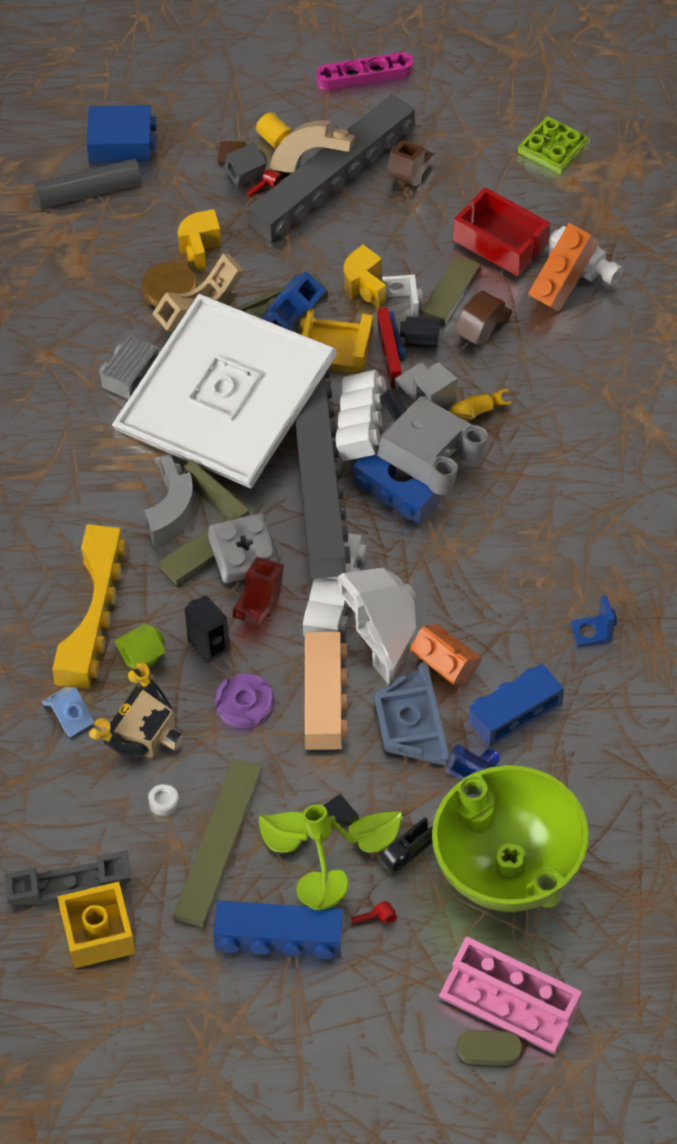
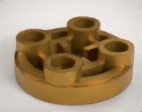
[142,262,196,307]

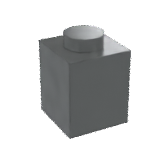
[224,142,267,188]

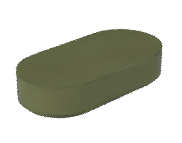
[457,1030,522,1066]

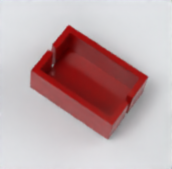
[453,187,550,276]

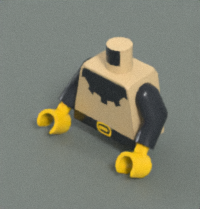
[89,662,184,758]

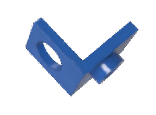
[570,596,617,647]

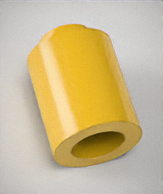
[256,112,293,150]

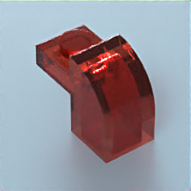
[232,556,284,626]

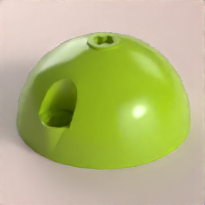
[432,765,589,912]

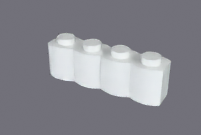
[336,369,386,461]
[303,533,366,636]

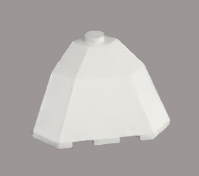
[338,568,417,686]

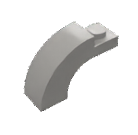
[144,454,194,548]

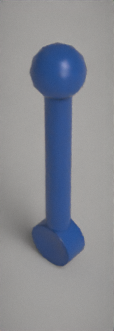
[389,311,407,358]

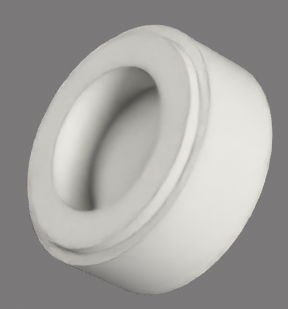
[148,784,180,816]

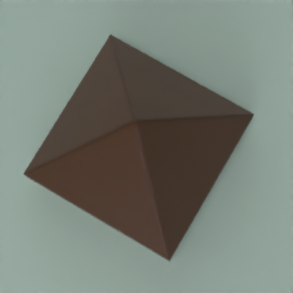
[217,141,246,163]

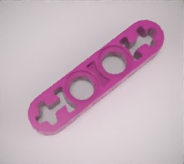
[316,52,413,90]

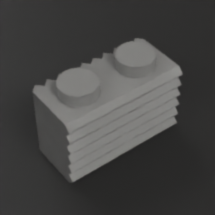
[99,335,158,399]

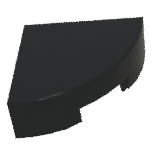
[323,794,359,825]

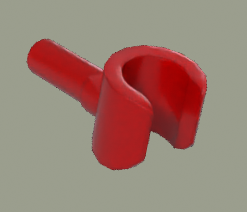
[246,169,282,197]
[351,901,397,925]

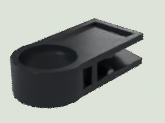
[380,817,433,873]

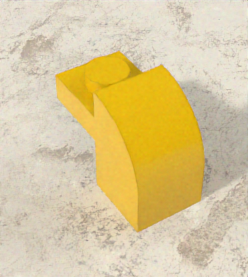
[178,209,221,272]
[344,245,386,308]

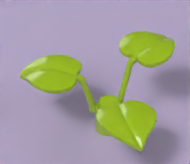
[259,804,403,910]

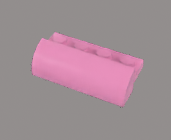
[439,936,582,1055]

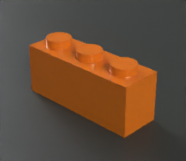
[528,223,600,312]

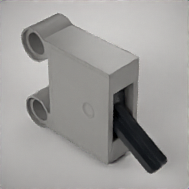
[377,389,488,495]

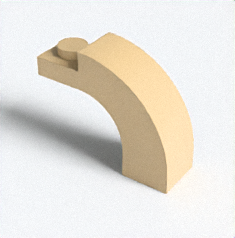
[152,254,245,331]

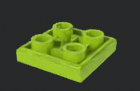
[518,116,590,175]

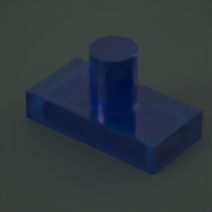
[446,744,500,780]

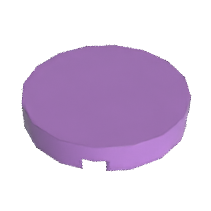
[215,673,275,729]

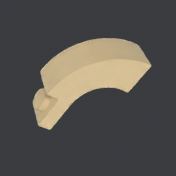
[269,120,356,173]

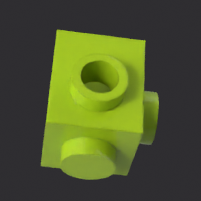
[114,624,166,669]

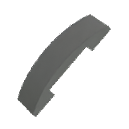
[5,851,132,905]

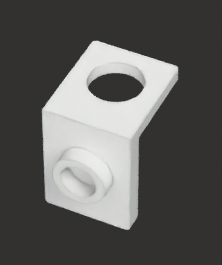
[382,274,423,316]

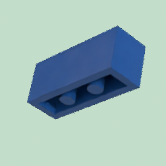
[469,663,564,748]

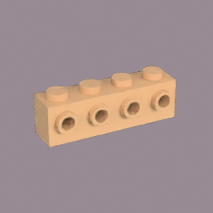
[305,632,348,750]

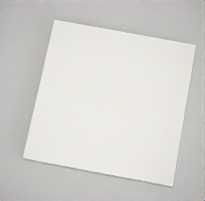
[112,294,338,489]

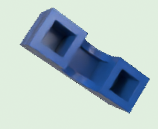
[260,271,326,331]
[353,448,441,525]

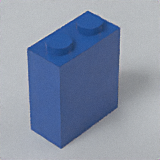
[87,105,157,162]

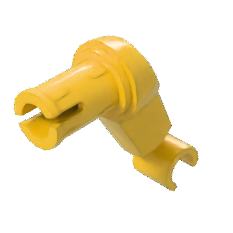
[449,389,512,422]

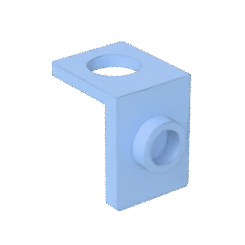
[41,686,94,737]

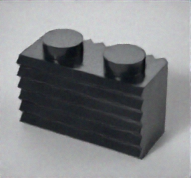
[184,595,230,663]

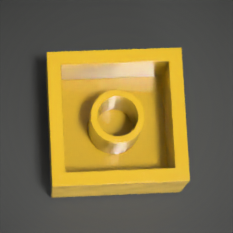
[57,882,136,969]

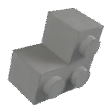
[395,362,458,411]

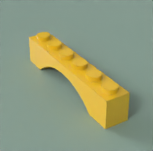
[52,524,127,689]

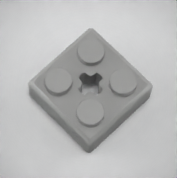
[207,513,280,583]

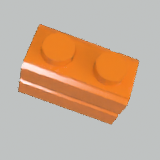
[410,624,482,684]

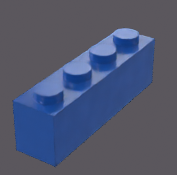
[213,900,344,959]

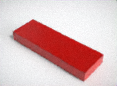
[377,307,402,389]

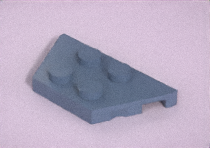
[374,662,450,766]

